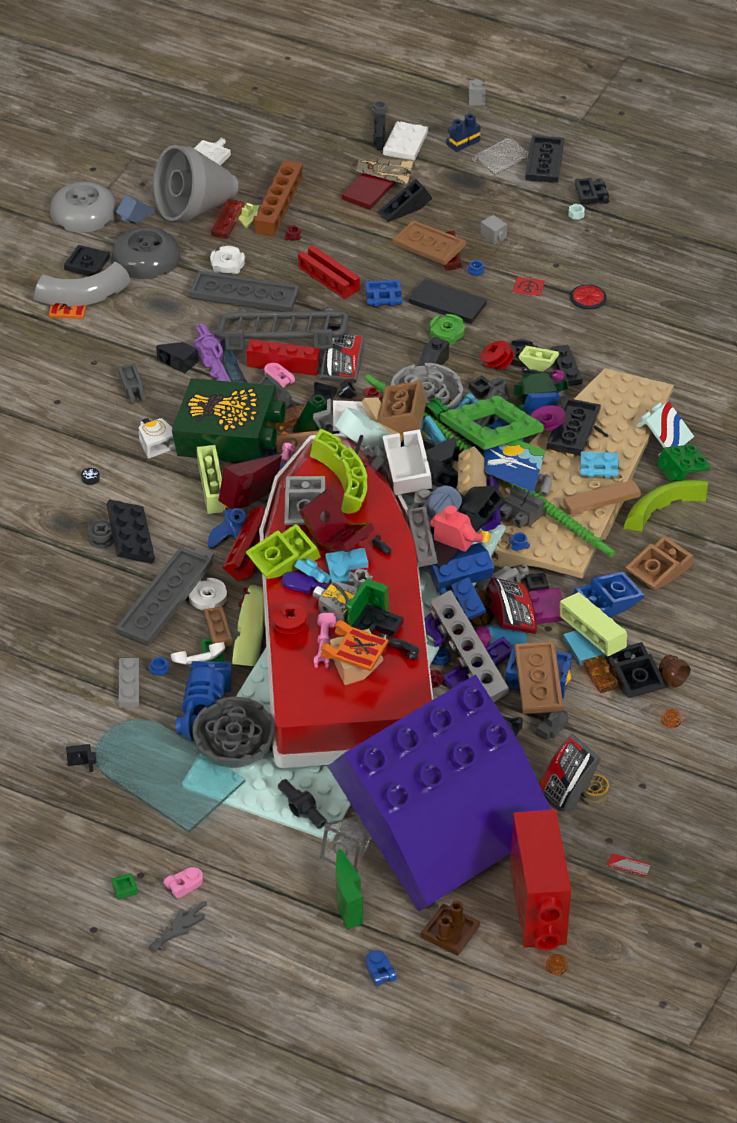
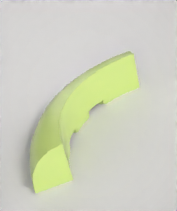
[232,585,265,666]

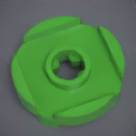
[430,314,465,344]

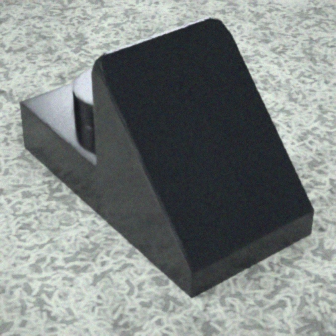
[311,382,337,400]

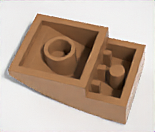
[625,536,694,590]

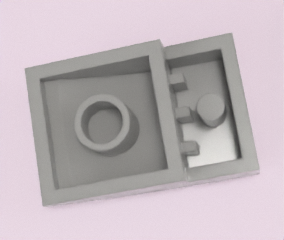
[285,476,326,525]

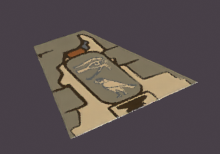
[356,159,413,185]

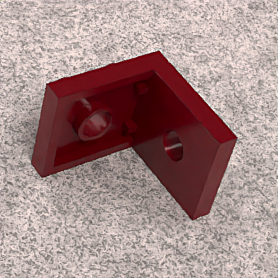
[299,489,374,552]

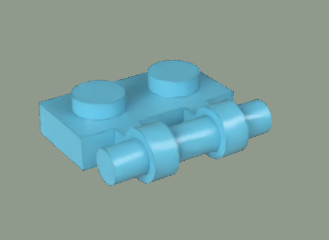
[580,451,618,478]

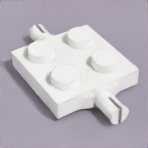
[194,138,231,166]

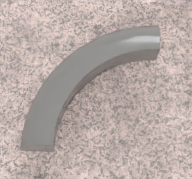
[34,262,130,306]

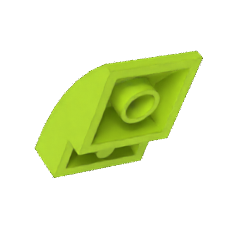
[246,524,321,579]

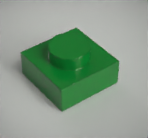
[111,873,138,900]

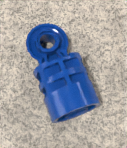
[176,667,225,742]

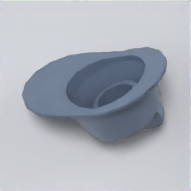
[423,486,462,523]

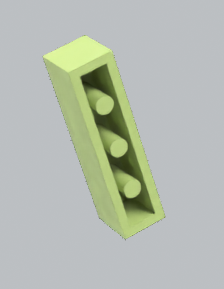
[197,445,224,514]
[560,592,627,656]

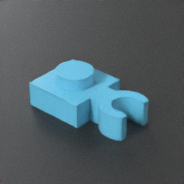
[295,558,332,584]

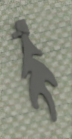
[149,901,207,953]

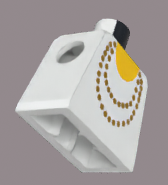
[138,418,175,459]

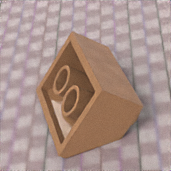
[378,381,427,435]

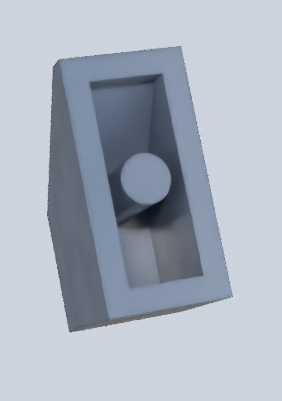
[116,194,155,223]

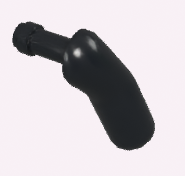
[372,535,391,555]

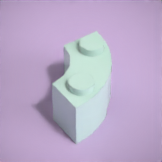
[335,408,391,448]

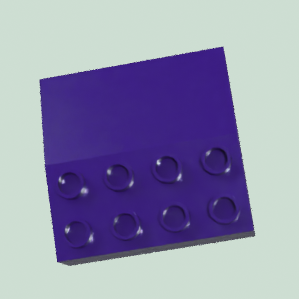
[328,674,551,912]

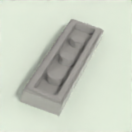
[407,506,437,567]

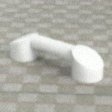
[171,642,225,665]

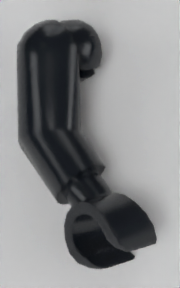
[378,634,419,660]

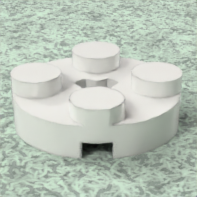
[210,246,245,274]
[189,578,227,610]

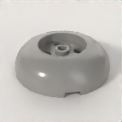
[50,182,117,232]
[391,363,463,410]

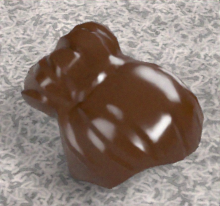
[659,654,691,688]

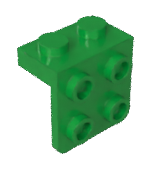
[656,445,711,482]
[346,579,389,627]

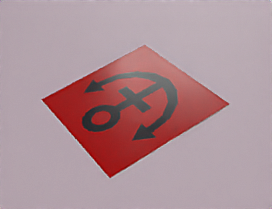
[512,276,545,297]

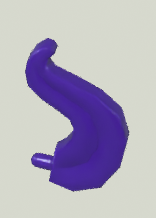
[424,613,450,647]

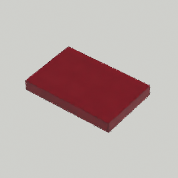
[342,173,396,210]

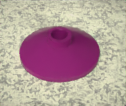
[530,405,566,431]

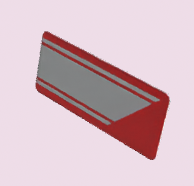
[607,853,651,876]

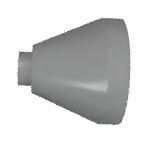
[153,145,238,222]

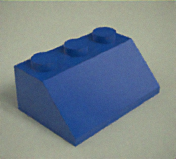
[427,543,494,593]

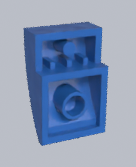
[573,571,644,618]

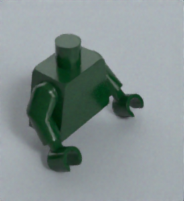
[513,369,569,405]

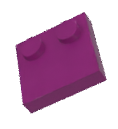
[529,588,565,624]

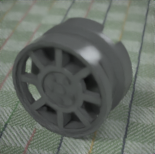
[88,519,114,548]

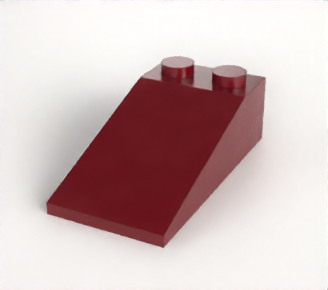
[218,454,282,509]

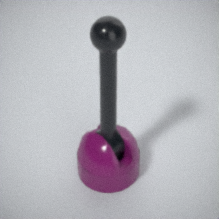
[522,366,564,382]

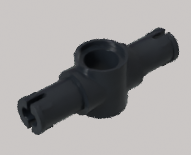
[278,779,327,829]

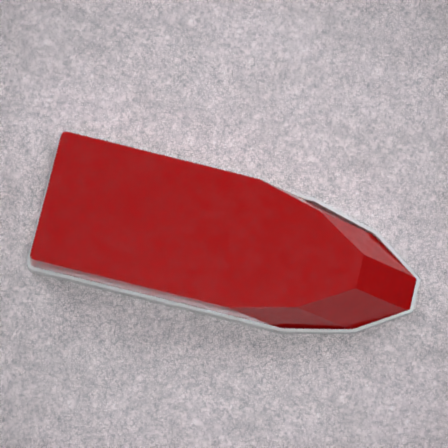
[259,434,433,768]

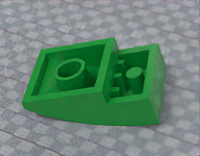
[336,849,363,930]

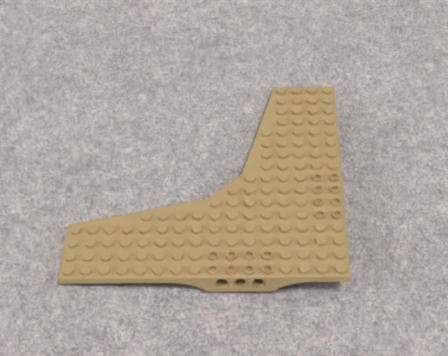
[404,368,674,578]

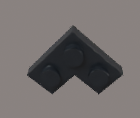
[352,604,404,636]

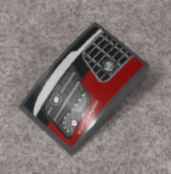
[321,333,364,383]
[538,734,601,812]

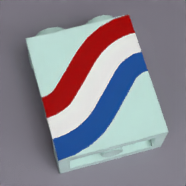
[636,401,694,457]

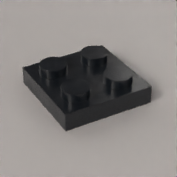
[64,245,110,276]

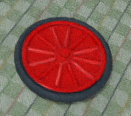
[570,284,607,309]

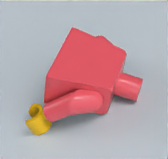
[430,505,491,552]

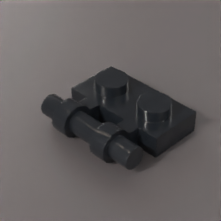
[575,178,609,205]

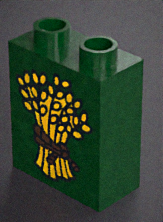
[172,378,286,462]

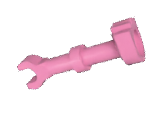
[314,613,336,668]

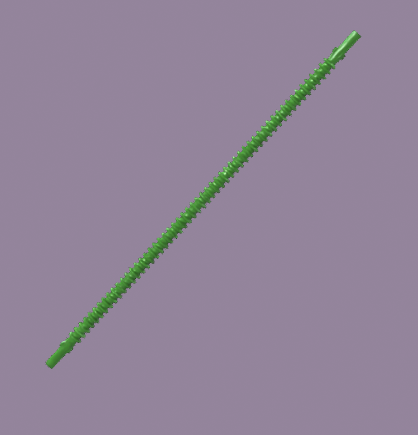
[365,374,615,557]

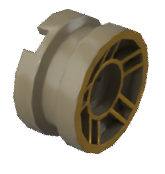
[580,774,609,807]

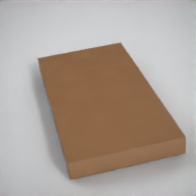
[392,220,466,265]
[514,641,563,714]

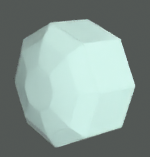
[569,204,585,220]

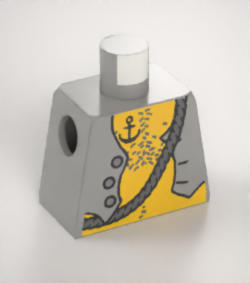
[313,581,358,624]

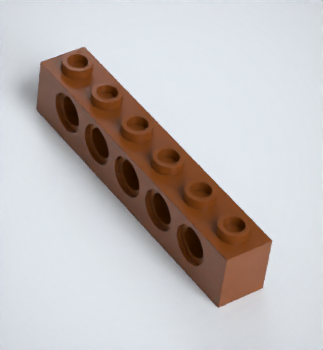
[252,160,303,236]

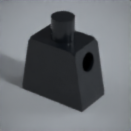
[459,486,504,526]

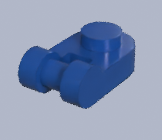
[366,950,397,986]

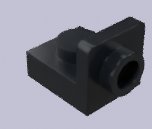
[66,744,97,772]

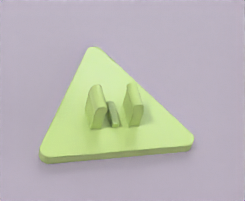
[228,203,261,228]

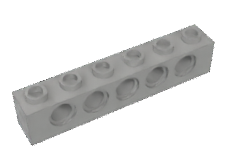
[429,590,509,702]

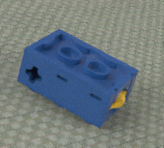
[505,644,572,699]

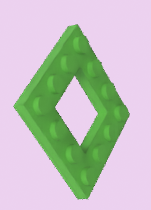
[440,396,544,450]

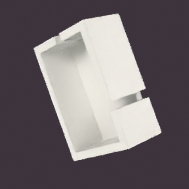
[382,429,432,495]

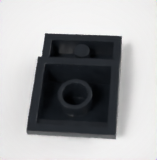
[604,642,666,698]

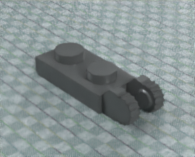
[117,363,146,404]

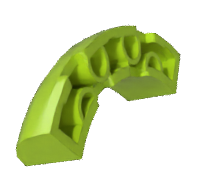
[310,429,367,514]
[623,480,709,532]

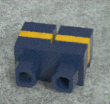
[446,113,480,152]

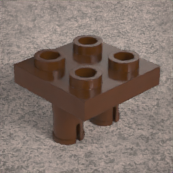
[421,901,480,956]

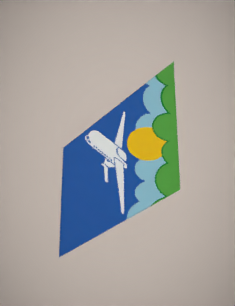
[483,426,546,492]

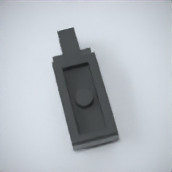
[256,373,296,412]

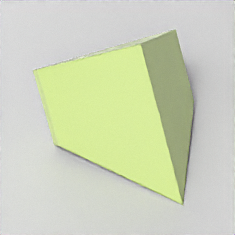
[519,346,559,372]

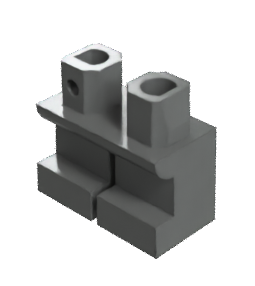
[499,486,544,528]

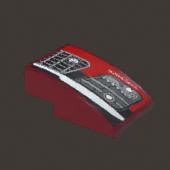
[486,577,537,634]

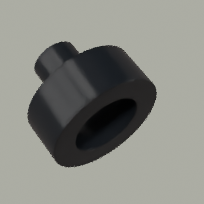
[338,379,357,398]

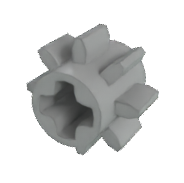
[348,568,373,587]

